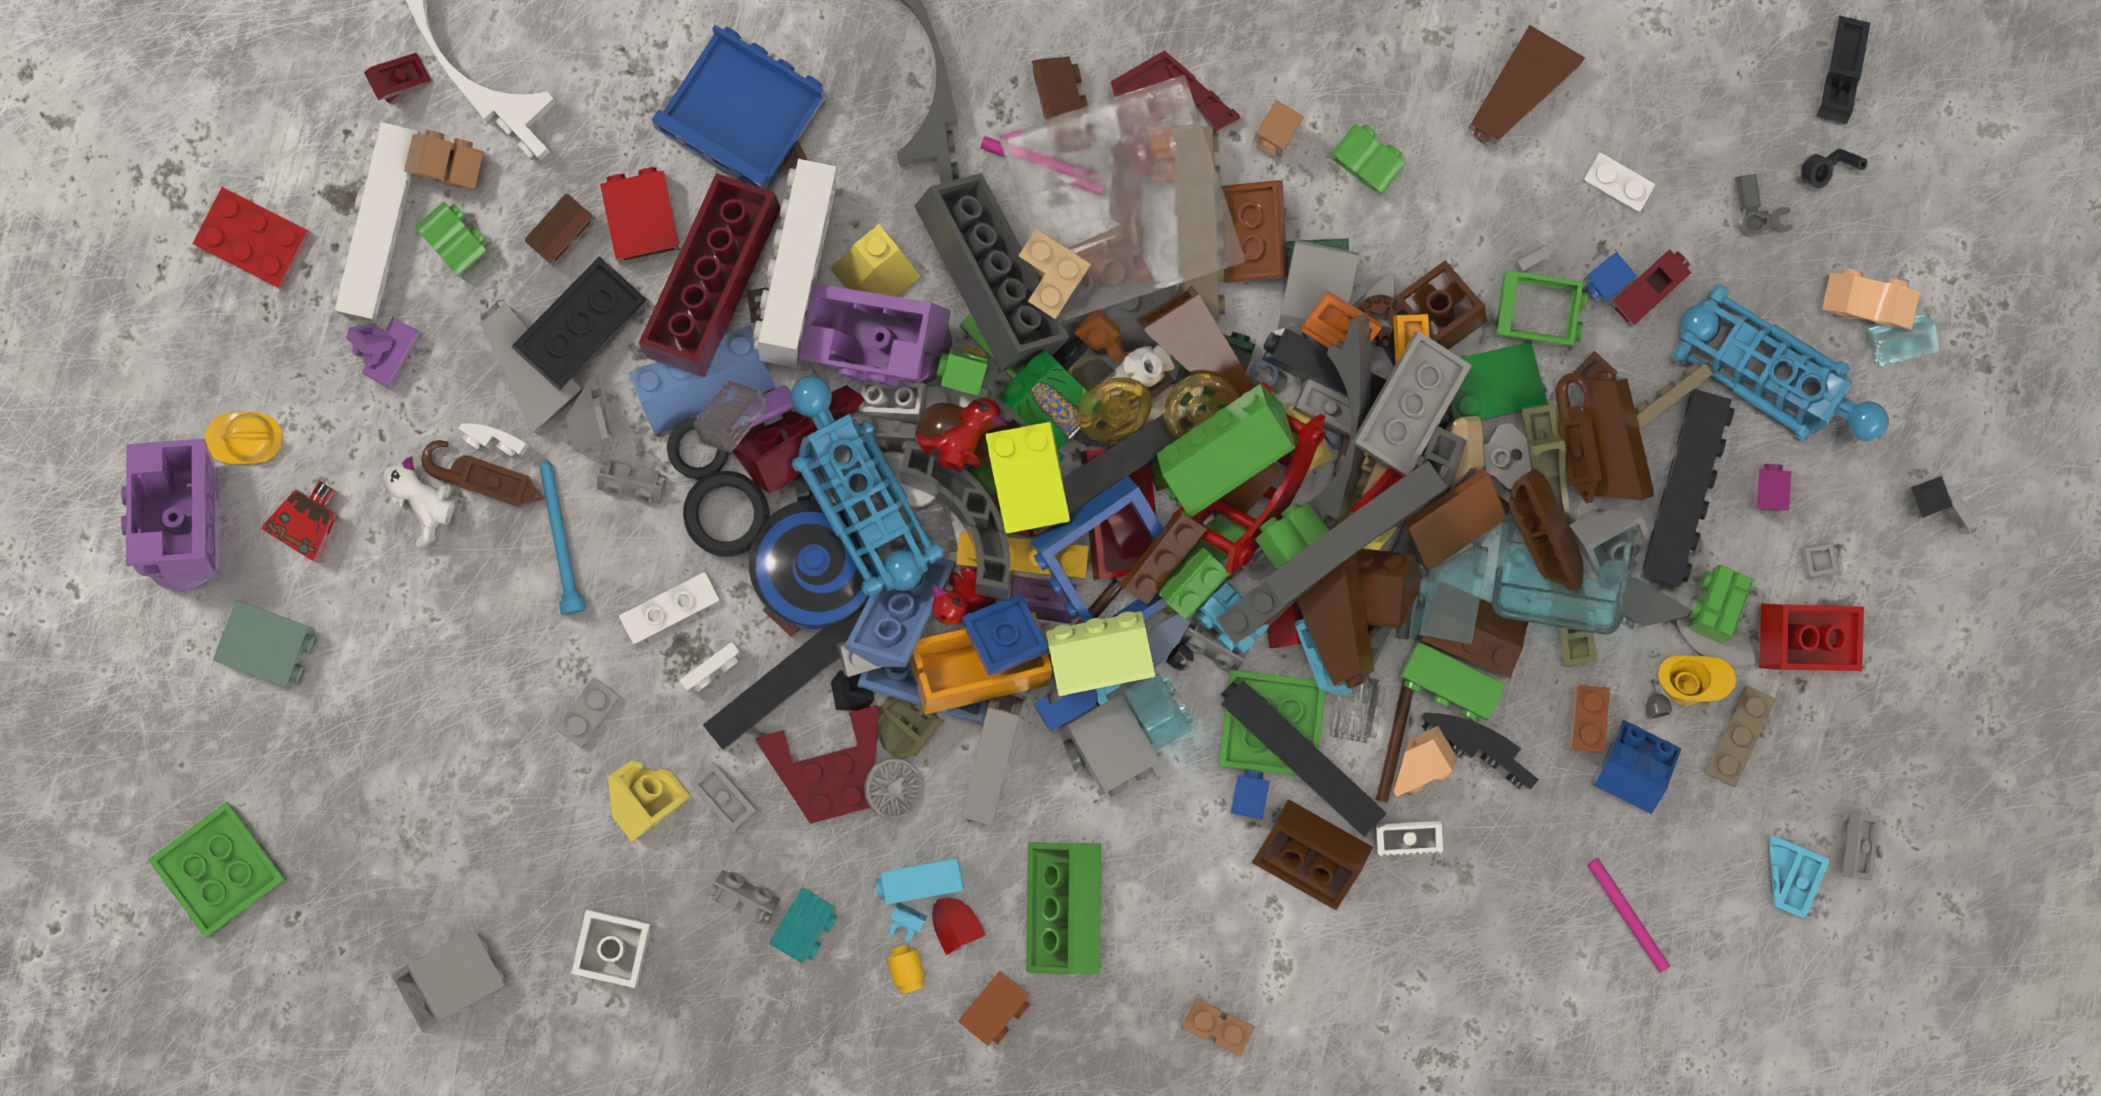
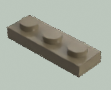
[1635,361,1716,429]
[1705,685,1776,787]

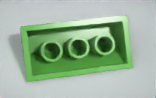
[1157,384,1296,516]
[1026,842,1101,974]

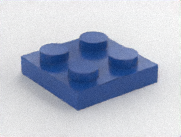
[961,594,1049,677]

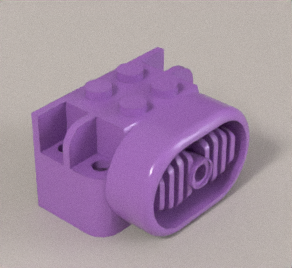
[798,283,953,387]
[121,439,221,591]

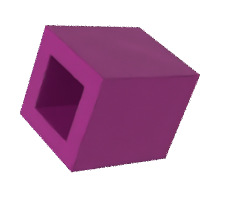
[1752,464,1792,512]

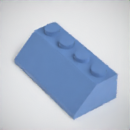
[629,325,775,435]

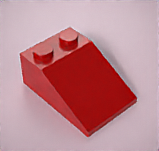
[1759,603,1864,671]

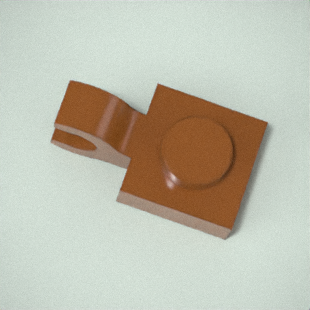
[1074,308,1128,364]

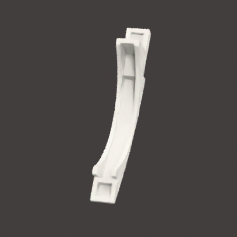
[406,0,556,161]

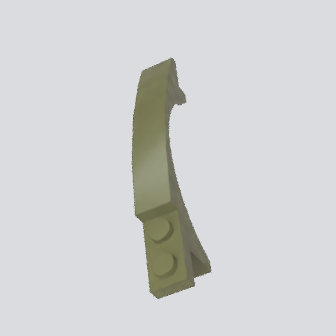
[1521,403,1597,666]

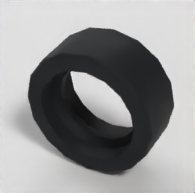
[666,417,729,480]

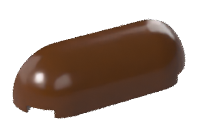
[915,403,1022,468]
[1509,470,1584,589]

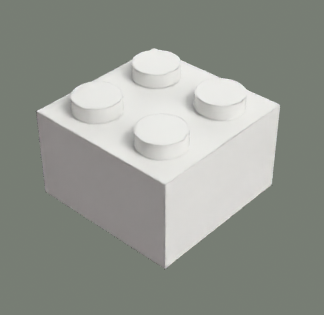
[571,909,653,988]

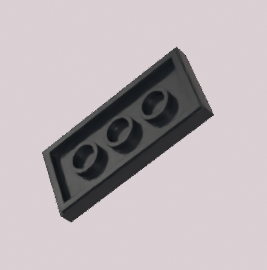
[512,256,647,391]

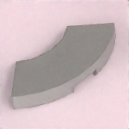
[1674,616,1756,666]

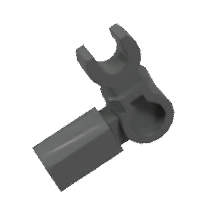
[1735,174,1793,237]

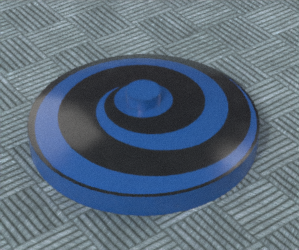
[749,499,878,629]

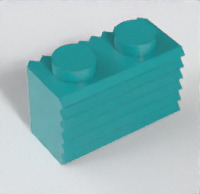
[769,887,838,963]

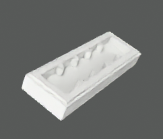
[619,572,720,645]

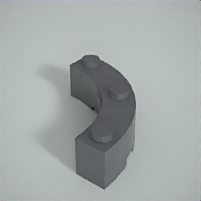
[900,441,1010,601]

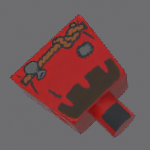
[261,481,338,562]

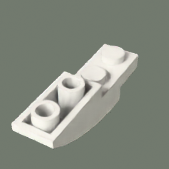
[859,381,992,422]

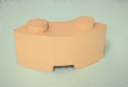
[1822,269,1920,330]

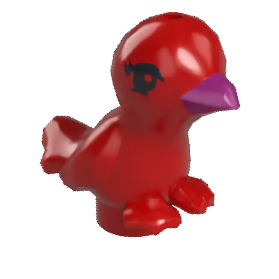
[915,398,1007,471]
[932,566,997,625]

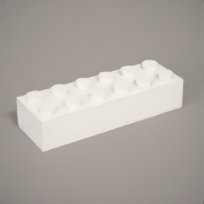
[753,159,837,368]

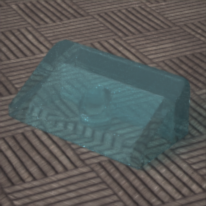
[1867,314,1939,368]

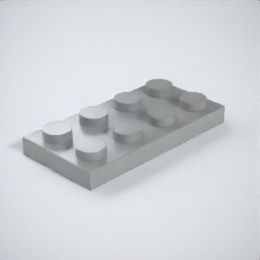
[1351,331,1472,477]

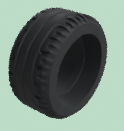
[683,471,769,557]

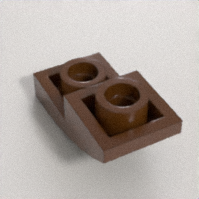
[1222,462,1283,514]

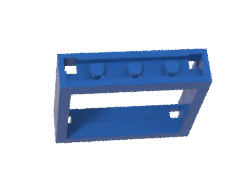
[1030,476,1168,623]

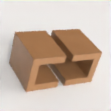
[1253,100,1304,158]
[404,130,484,189]
[1181,998,1255,1056]

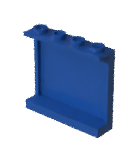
[652,24,826,190]

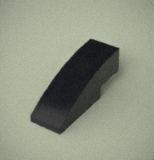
[1816,15,1871,124]

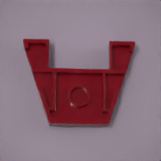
[1109,50,1241,181]
[756,705,880,824]

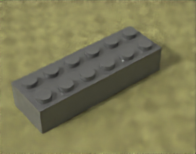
[914,173,1069,371]

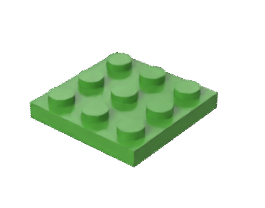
[1218,670,1325,776]
[148,802,286,938]

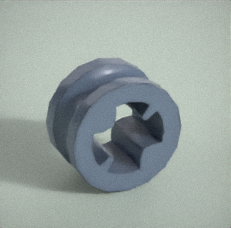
[1249,360,1279,387]

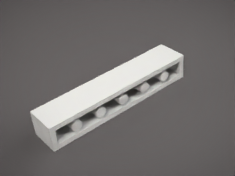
[331,122,422,322]

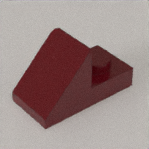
[364,52,431,103]

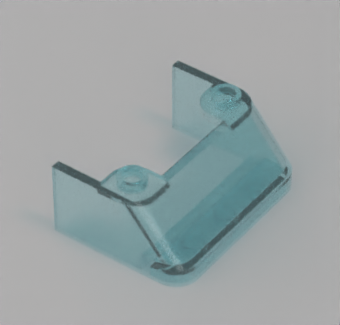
[1492,510,1638,635]
[1411,545,1488,644]

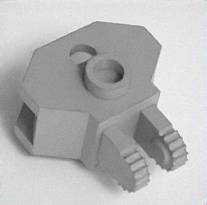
[1482,423,1532,490]

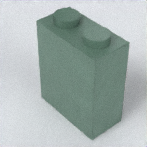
[213,600,315,688]

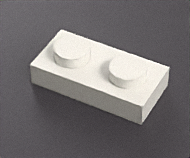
[1583,152,1656,213]
[680,642,741,692]

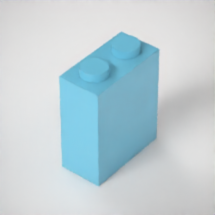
[875,857,964,905]

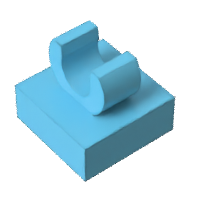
[889,902,927,943]

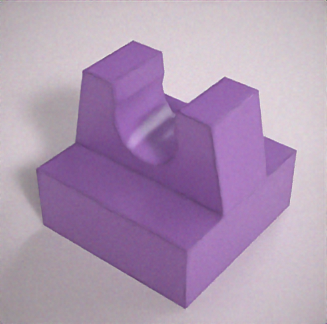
[346,323,393,366]

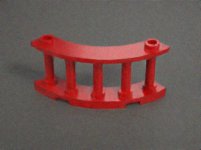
[1172,382,1326,574]

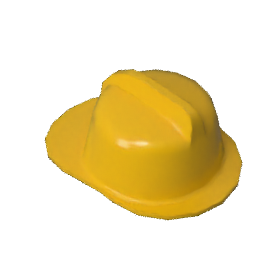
[204,412,283,464]
[1658,655,1737,706]

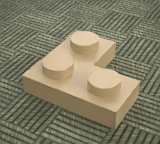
[1018,229,1091,319]

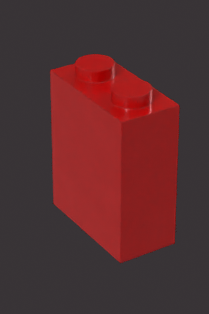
[600,167,681,263]

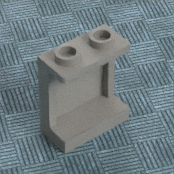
[1060,694,1160,797]

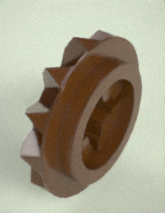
[1358,294,1406,347]

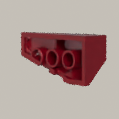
[727,385,864,493]

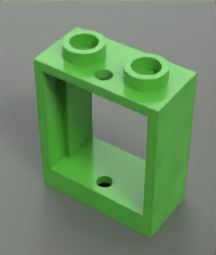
[1494,270,1587,348]

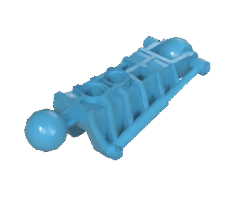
[1672,284,1889,442]
[790,376,944,597]

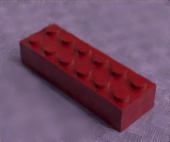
[639,173,781,378]

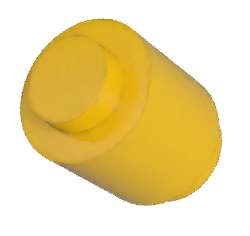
[886,943,926,994]

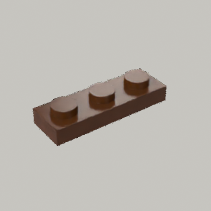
[1120,509,1207,604]

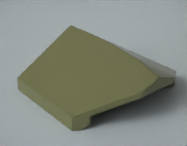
[877,696,943,758]

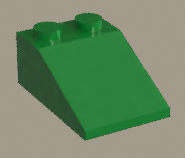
[1448,342,1547,423]

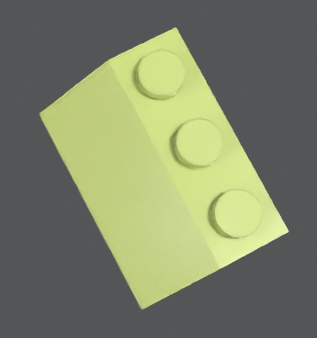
[1046,611,1155,696]

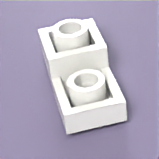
[458,423,529,457]

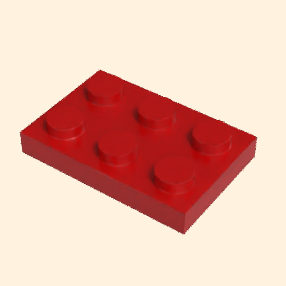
[192,187,309,288]

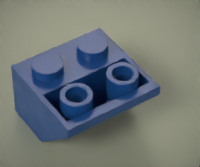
[1593,720,1682,814]

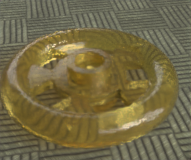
[1164,373,1239,440]
[1078,377,1152,443]

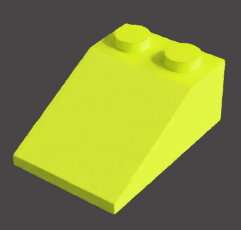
[986,422,1070,534]

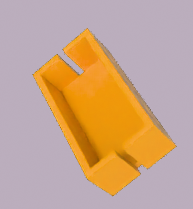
[909,612,1053,715]

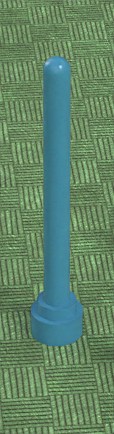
[539,461,586,615]

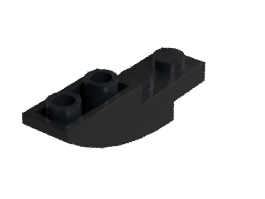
[1419,712,1539,790]

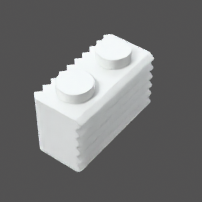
[1374,821,1443,857]

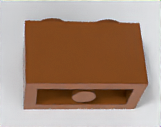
[1568,685,1610,753]
[958,970,1030,1046]

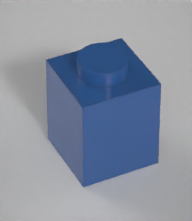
[1584,251,1637,303]
[1230,770,1270,819]

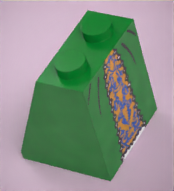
[998,349,1102,451]

